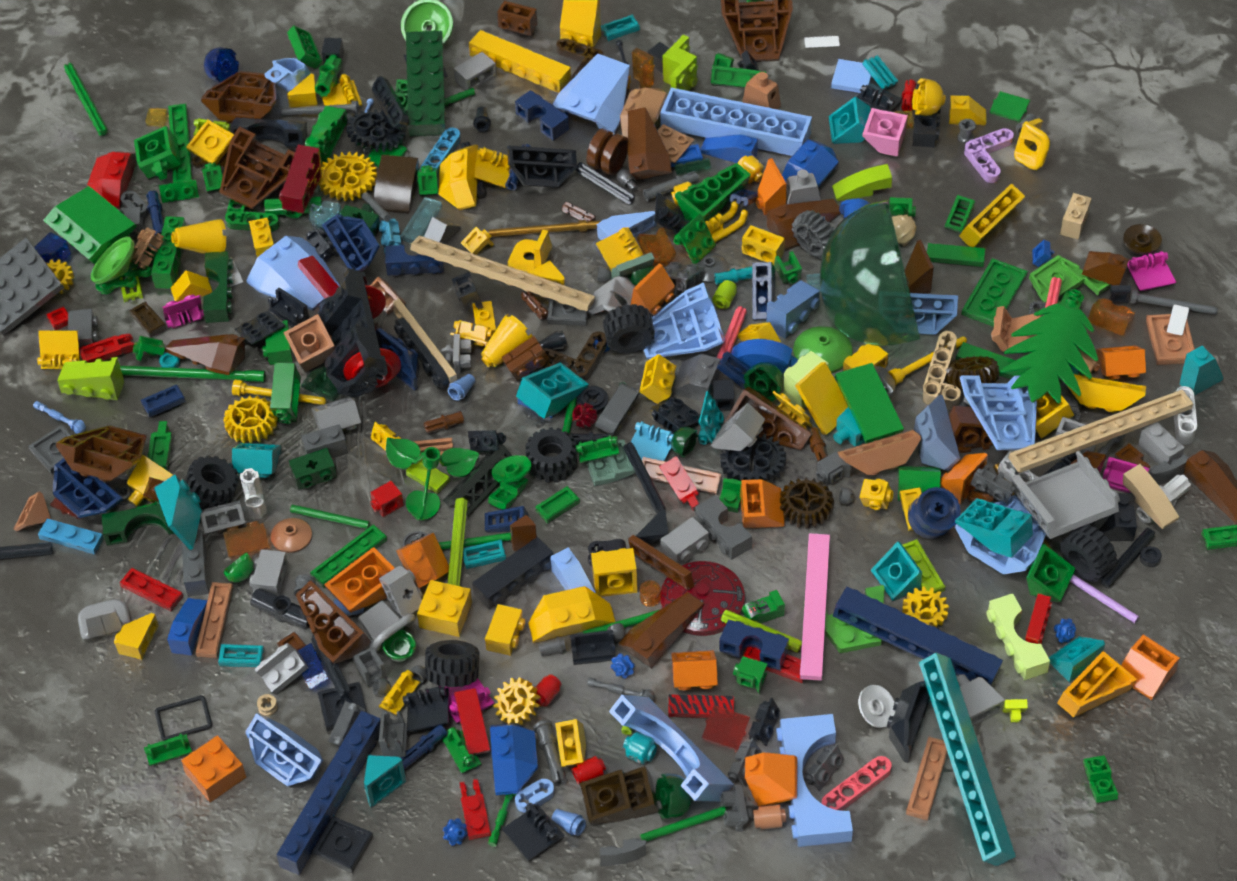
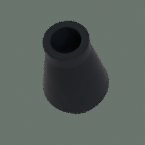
[473,106,491,132]
[539,330,568,350]

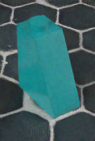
[1179,346,1224,396]

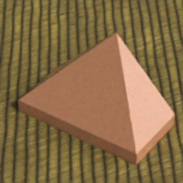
[14,491,51,531]

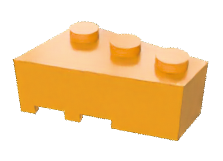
[1057,651,1137,717]

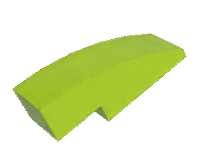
[832,164,892,201]

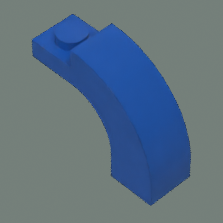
[729,339,798,374]

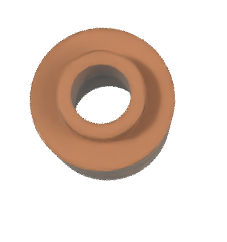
[753,805,786,830]

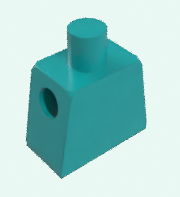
[833,407,865,446]

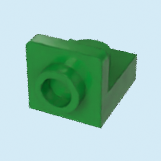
[202,162,223,191]
[418,165,438,195]
[889,197,916,218]
[133,336,165,361]
[720,478,741,513]

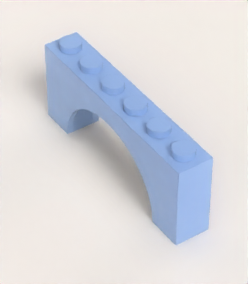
[609,695,734,802]
[776,714,853,847]

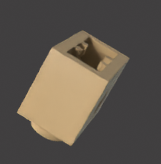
[1060,193,1092,240]

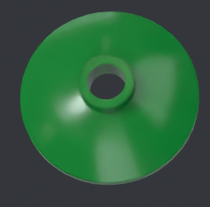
[492,455,532,483]

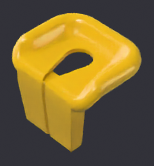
[1014,118,1050,170]
[507,230,552,272]

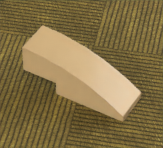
[1122,464,1179,529]

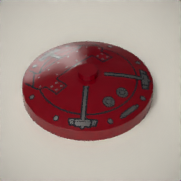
[660,561,745,636]

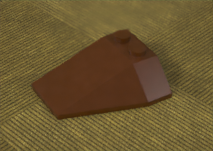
[721,0,793,62]
[201,71,277,123]
[219,127,295,209]
[56,425,147,481]

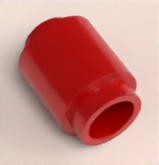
[534,674,562,707]
[572,756,606,785]

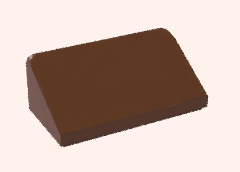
[510,515,537,551]

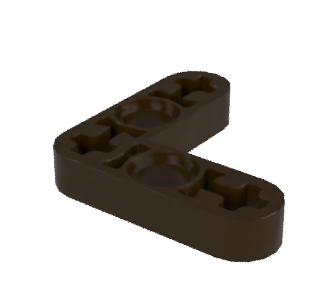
[556,38,604,80]
[542,331,607,381]

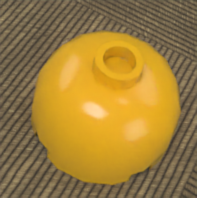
[912,78,946,116]

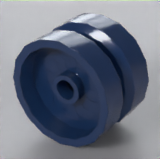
[908,487,961,539]

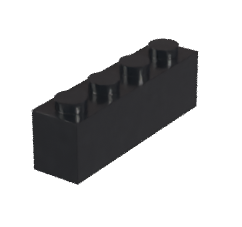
[472,537,554,610]

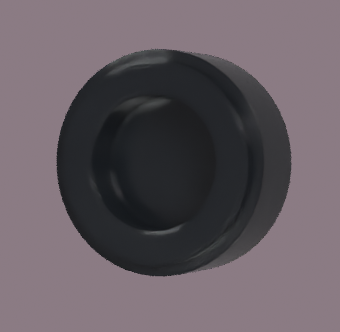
[1140,546,1162,567]

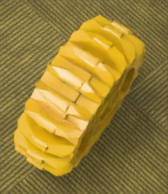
[223,395,278,444]

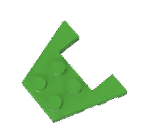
[1029,255,1111,304]
[804,585,884,654]

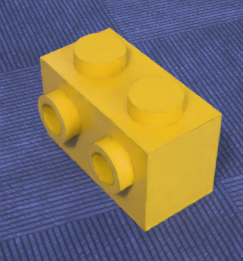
[639,354,676,404]

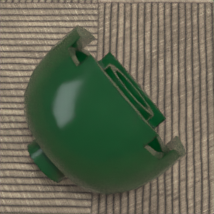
[744,362,784,402]
[655,774,694,819]

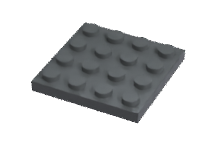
[0,238,65,335]

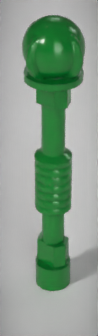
[488,793,517,847]

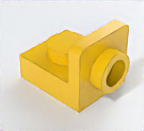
[461,227,494,255]

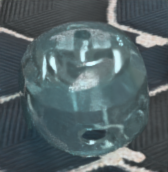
[309,201,342,230]

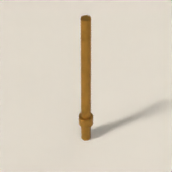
[489,220,601,237]

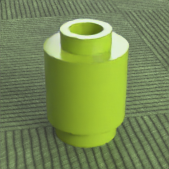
[712,280,737,309]

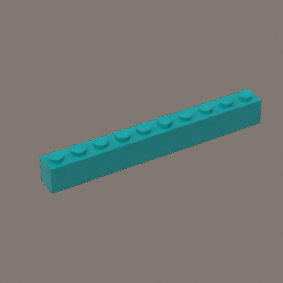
[919,653,1016,866]

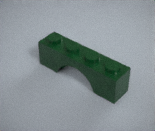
[203,251,234,323]
[101,504,175,546]

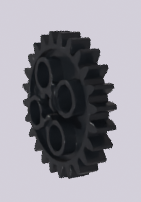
[346,109,406,152]
[720,434,786,482]

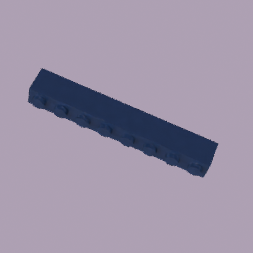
[833,586,1003,686]
[276,711,381,875]

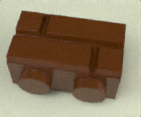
[501,336,550,381]

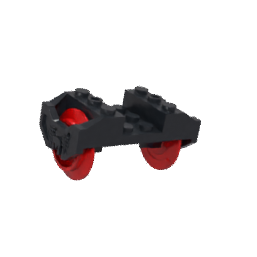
[317,268,401,398]

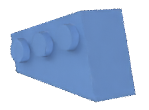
[767,280,820,339]

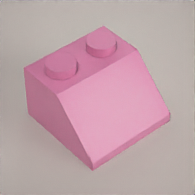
[863,108,908,157]

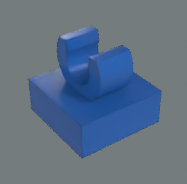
[1032,240,1055,267]

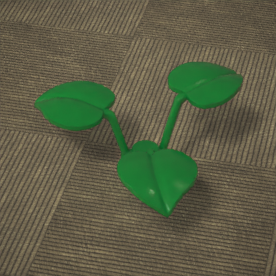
[386,437,479,521]

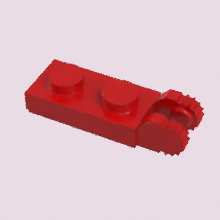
[79,333,135,363]
[459,779,491,840]

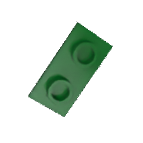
[159,180,199,203]
[576,435,620,463]
[442,727,481,774]
[144,733,192,766]

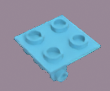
[631,421,674,461]

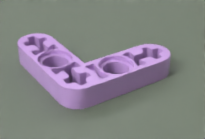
[964,128,1014,183]

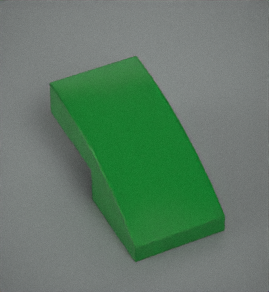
[488,477,528,510]

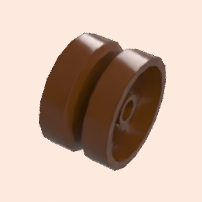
[586,128,628,175]

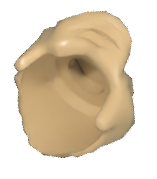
[881,215,917,247]

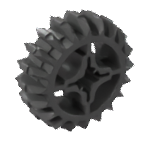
[792,210,839,260]

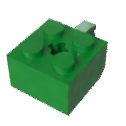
[134,126,181,180]

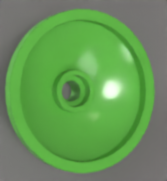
[401,0,453,45]
[91,237,135,284]
[793,326,852,373]

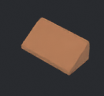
[370,276,406,314]

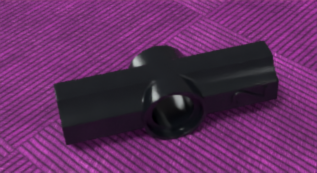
[250,588,310,630]

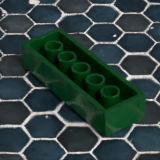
[406,30,446,137]

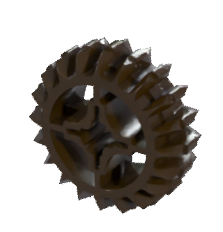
[946,356,999,390]
[780,477,834,529]

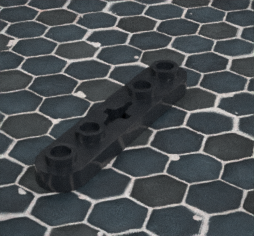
[372,76,409,130]
[394,317,450,389]

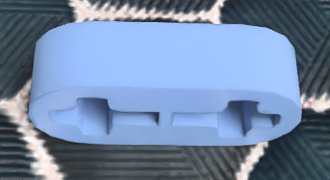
[515,779,554,813]

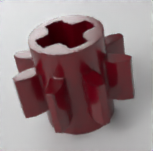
[572,402,597,428]

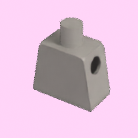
[786,170,820,204]
[957,674,1005,726]

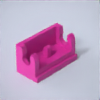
[1103,457,1149,493]

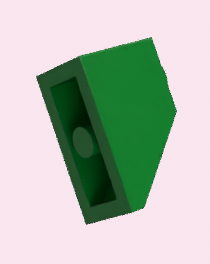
[263,320,293,365]

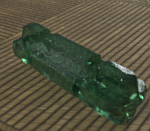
[675,158,711,174]

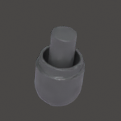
[617,169,638,192]

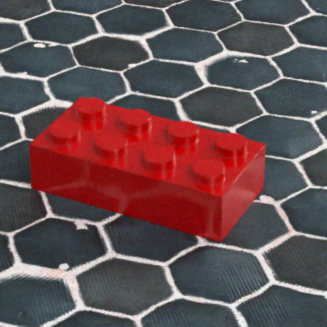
[1025,594,1052,645]

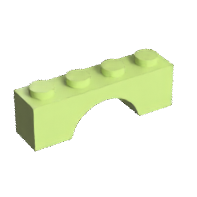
[986,593,1050,680]

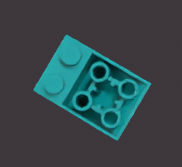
[955,498,1033,558]

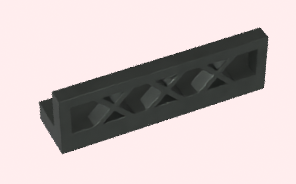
[443,444,512,516]

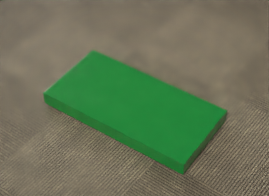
[961,258,1028,327]
[835,363,904,443]

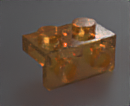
[632,47,654,89]
[637,228,676,267]
[1088,298,1135,335]
[223,521,269,557]

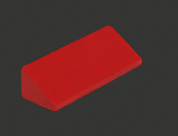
[297,255,339,299]

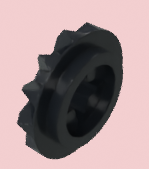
[577,386,608,413]

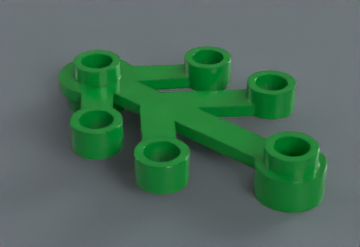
[95,246,156,295]

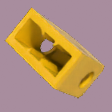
[127,454,173,507]

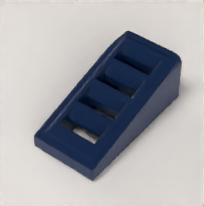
[485,506,529,532]

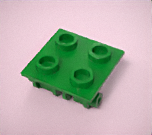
[673,213,716,264]

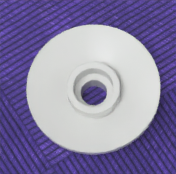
[859,685,895,728]

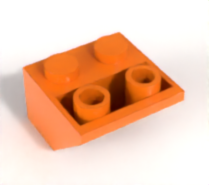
[740,479,784,528]
[1121,635,1180,700]

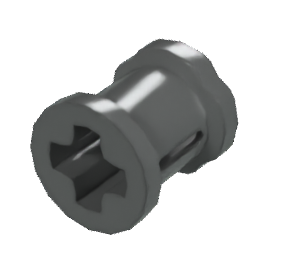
[958,119,976,143]

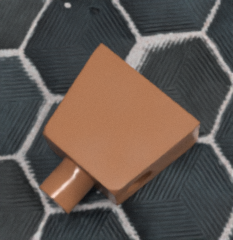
[742,72,781,110]

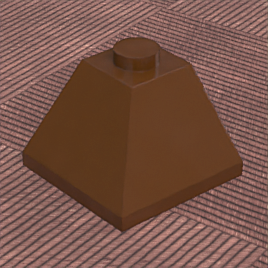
[901,240,934,294]
[1082,251,1129,285]

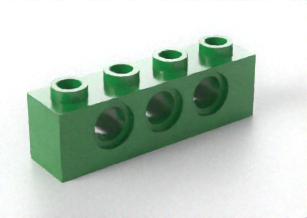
[151,216,186,289]

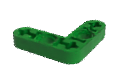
[225,199,280,232]

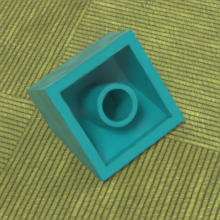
[829,96,871,144]
[232,443,281,477]

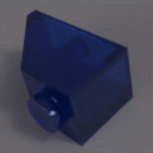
[34,232,71,264]

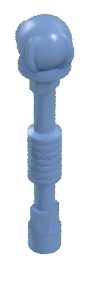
[33,401,86,434]

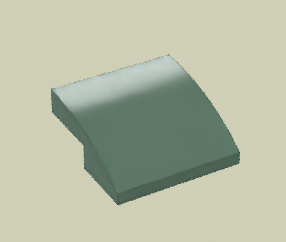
[611,253,655,280]
[586,439,635,486]

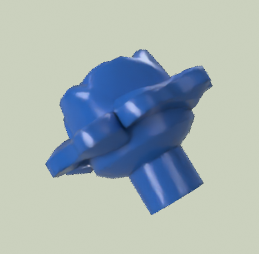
[1054,618,1076,643]
[611,653,635,679]
[443,818,468,846]

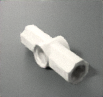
[240,468,267,519]
[1136,474,1191,523]

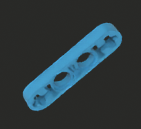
[419,128,461,175]

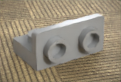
[254,643,308,695]

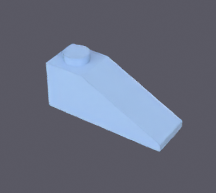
[597,211,657,240]
[550,547,596,593]

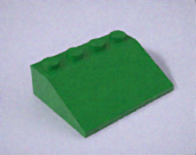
[43,186,137,264]

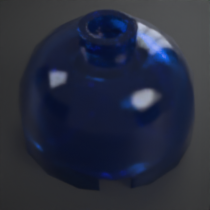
[203,47,239,83]

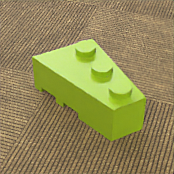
[57,357,124,400]

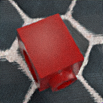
[370,481,404,517]

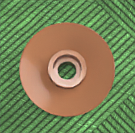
[271,518,312,553]

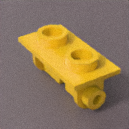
[450,320,493,346]
[370,422,401,451]
[379,670,420,715]

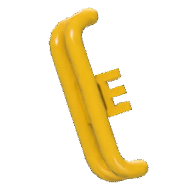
[683,201,748,245]

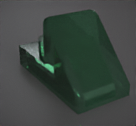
[301,367,340,402]

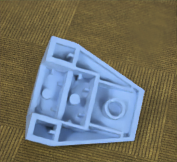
[553,54,630,134]
[246,236,340,310]
[644,283,725,359]
[960,376,1037,450]
[955,495,1046,574]

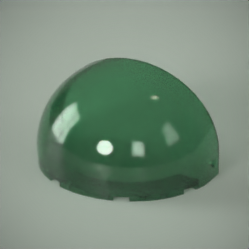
[819,200,920,346]

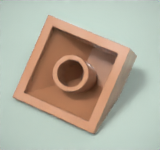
[283,314,335,372]

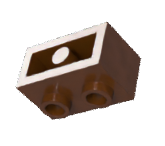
[497,0,538,36]

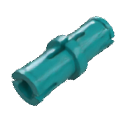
[714,266,752,285]

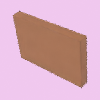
[1146,314,1195,365]

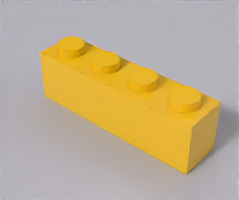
[959,183,1025,247]

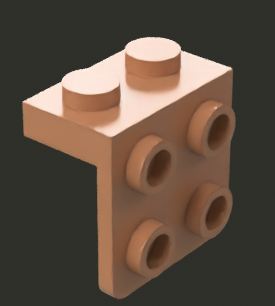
[991,306,1041,352]

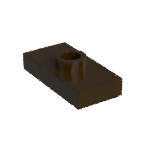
[129,301,167,338]

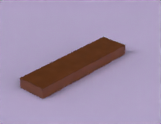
[628,535,694,590]

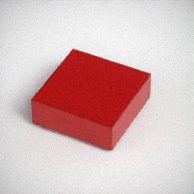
[46,306,68,330]

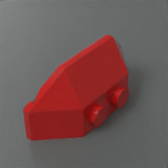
[87,151,137,209]

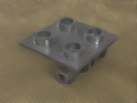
[664,262,705,291]

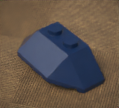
[322,214,380,271]
[375,328,419,391]
[53,458,122,518]

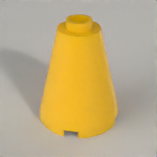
[171,219,227,254]
[481,314,533,367]

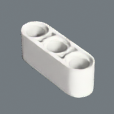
[1174,386,1197,445]

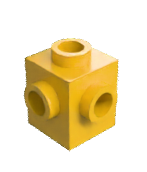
[860,479,894,510]

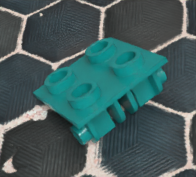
[698,391,724,445]

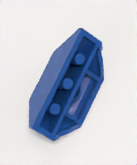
[782,139,839,187]
[490,723,538,795]

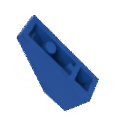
[700,134,758,163]
[167,598,208,655]

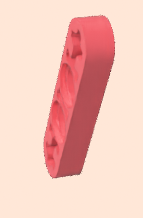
[821,756,892,811]

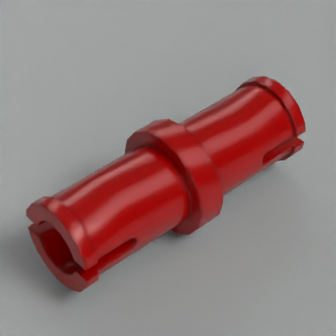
[901,79,917,112]

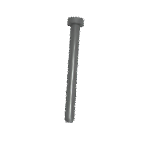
[280,101,359,116]
[1130,290,1218,314]

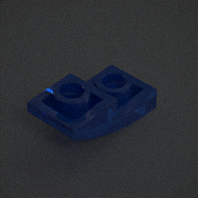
[298,643,330,690]

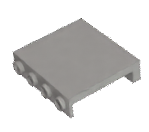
[1011,451,1120,539]

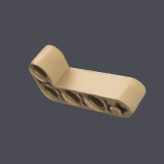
[923,331,961,410]

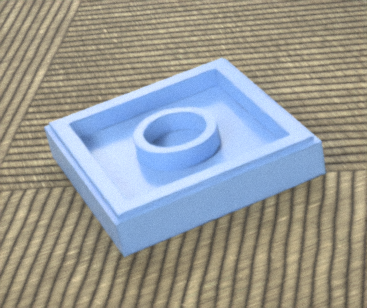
[831,59,873,93]

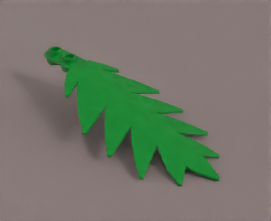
[1000,289,1098,403]

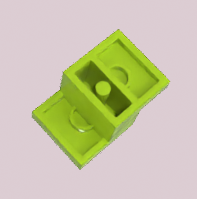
[663,35,698,91]

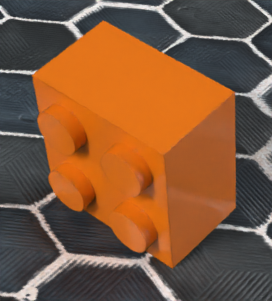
[181,735,246,802]

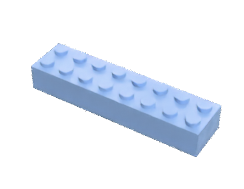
[660,88,812,156]

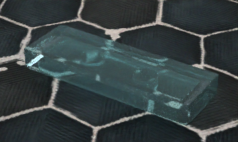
[400,197,442,243]

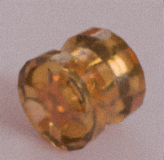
[640,580,660,607]

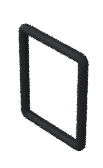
[155,695,212,741]

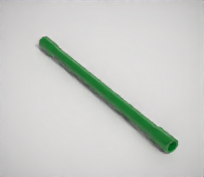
[120,366,266,382]

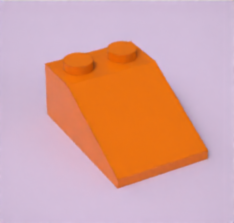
[324,547,395,613]

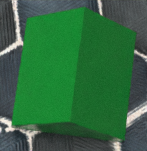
[898,466,941,501]
[1026,544,1075,602]

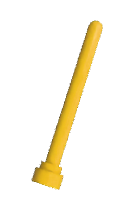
[888,336,967,386]
[232,380,326,405]

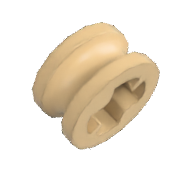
[257,694,278,716]

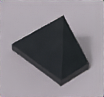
[636,509,669,545]

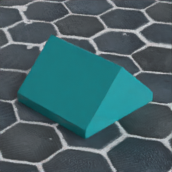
[871,541,922,601]
[1048,636,1105,683]
[364,755,406,808]

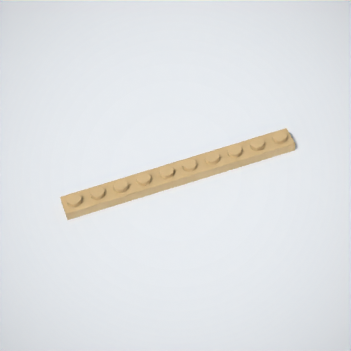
[410,236,595,311]
[1008,390,1193,473]

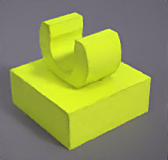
[1003,699,1028,722]

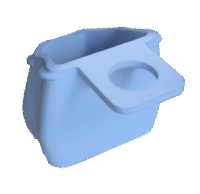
[265,58,311,92]

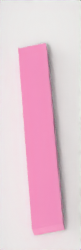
[800,533,830,681]

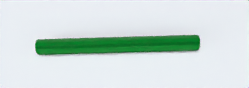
[64,63,108,136]

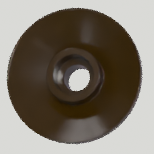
[1123,224,1162,254]

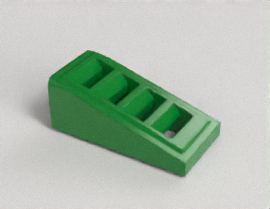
[944,195,975,233]

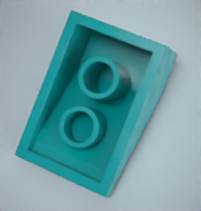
[516,362,589,419]
[154,475,202,550]

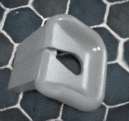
[588,276,635,315]
[78,599,131,639]
[358,601,416,652]

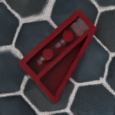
[279,144,322,213]

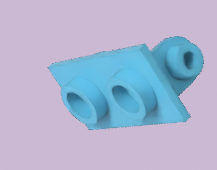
[379,218,401,253]

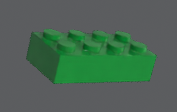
[287,25,322,69]

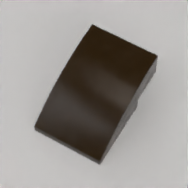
[372,155,419,214]
[580,766,659,823]

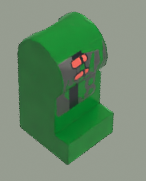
[742,590,785,623]

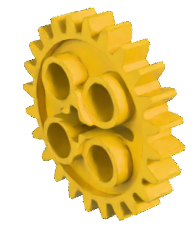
[318,151,377,201]

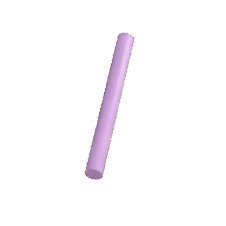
[1070,574,1139,623]

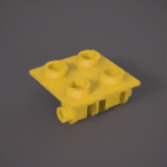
[321,74,362,106]
[474,147,510,188]
[596,227,644,272]
[37,330,80,369]
[773,391,813,429]

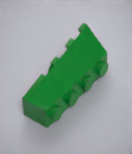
[305,105,348,167]
[674,163,751,222]

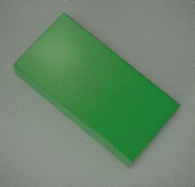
[535,486,580,524]

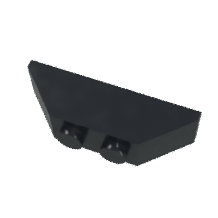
[507,146,577,188]
[886,681,930,763]

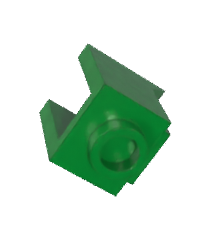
[774,251,802,284]
[733,656,767,694]

